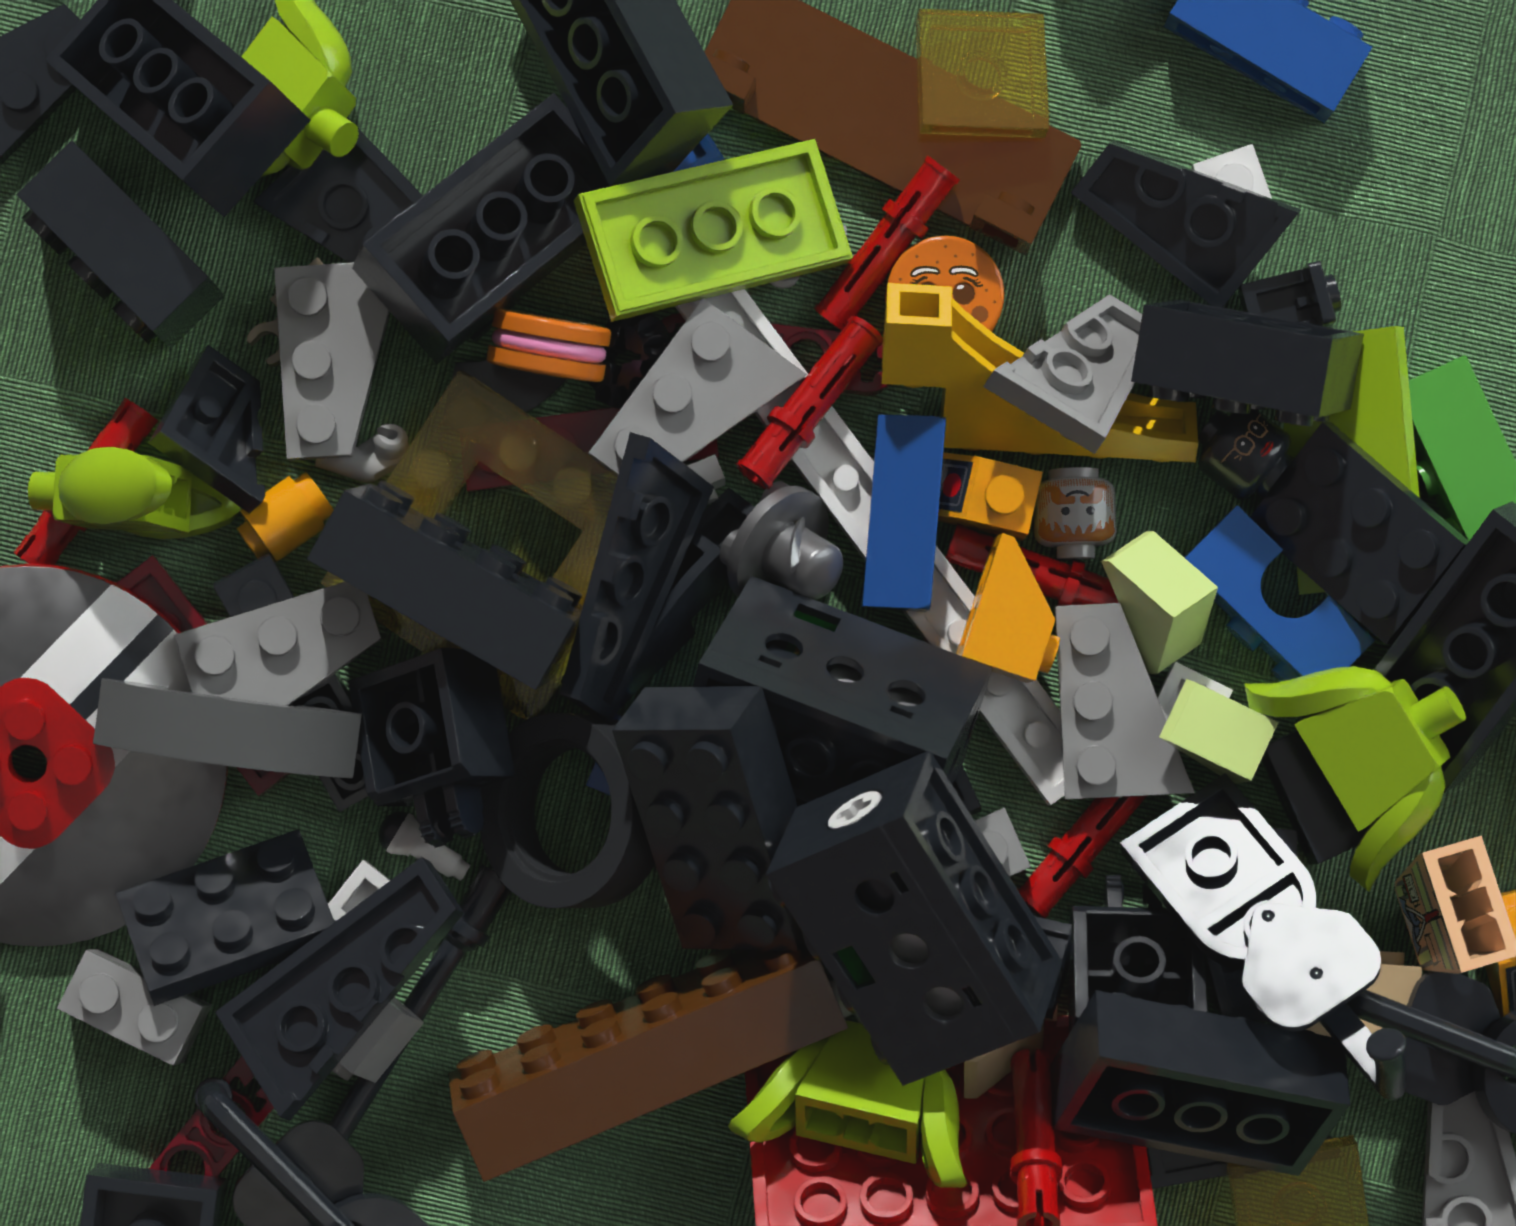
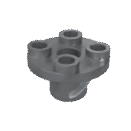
[719,481,843,600]

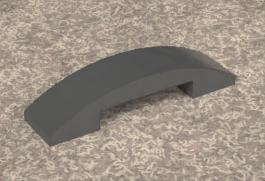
[93,678,362,778]

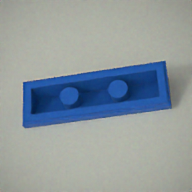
[862,415,946,612]

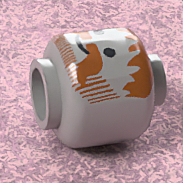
[1033,467,1117,560]

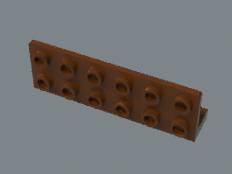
[704,0,1081,256]

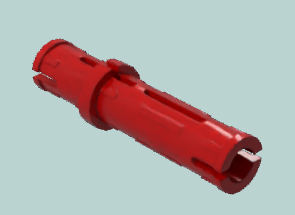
[813,155,960,330]
[736,316,883,490]
[13,397,158,565]
[945,523,1119,606]
[1017,795,1148,919]
[1010,1049,1063,1226]

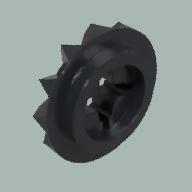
[585,313,671,410]

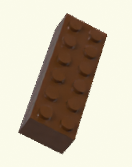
[448,942,848,1182]

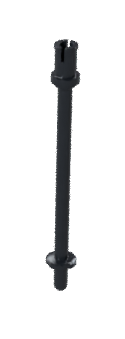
[329,864,511,1141]

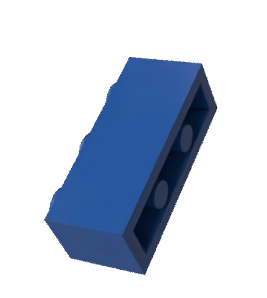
[1163,0,1372,124]

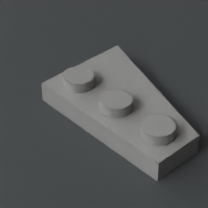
[274,262,390,461]
[588,298,807,477]

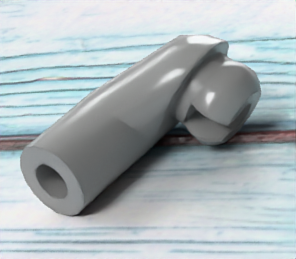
[315,424,410,483]

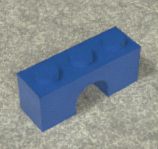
[1184,505,1375,682]

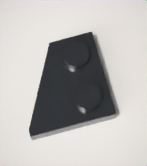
[149,345,265,514]

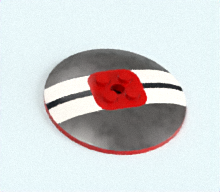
[0,564,228,947]

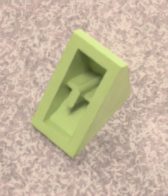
[1101,531,1218,674]
[1159,679,1279,784]

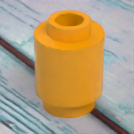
[236,472,334,563]

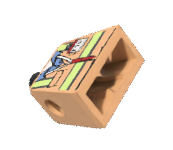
[1395,836,1516,974]

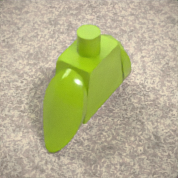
[241,0,359,177]
[28,447,241,539]
[1244,666,1466,892]
[728,1021,967,1188]

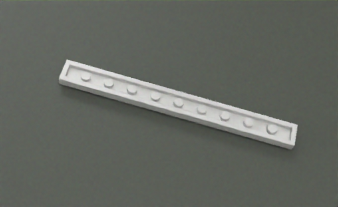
[675,289,1064,805]

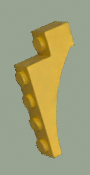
[882,283,1198,463]

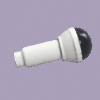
[378,811,471,881]

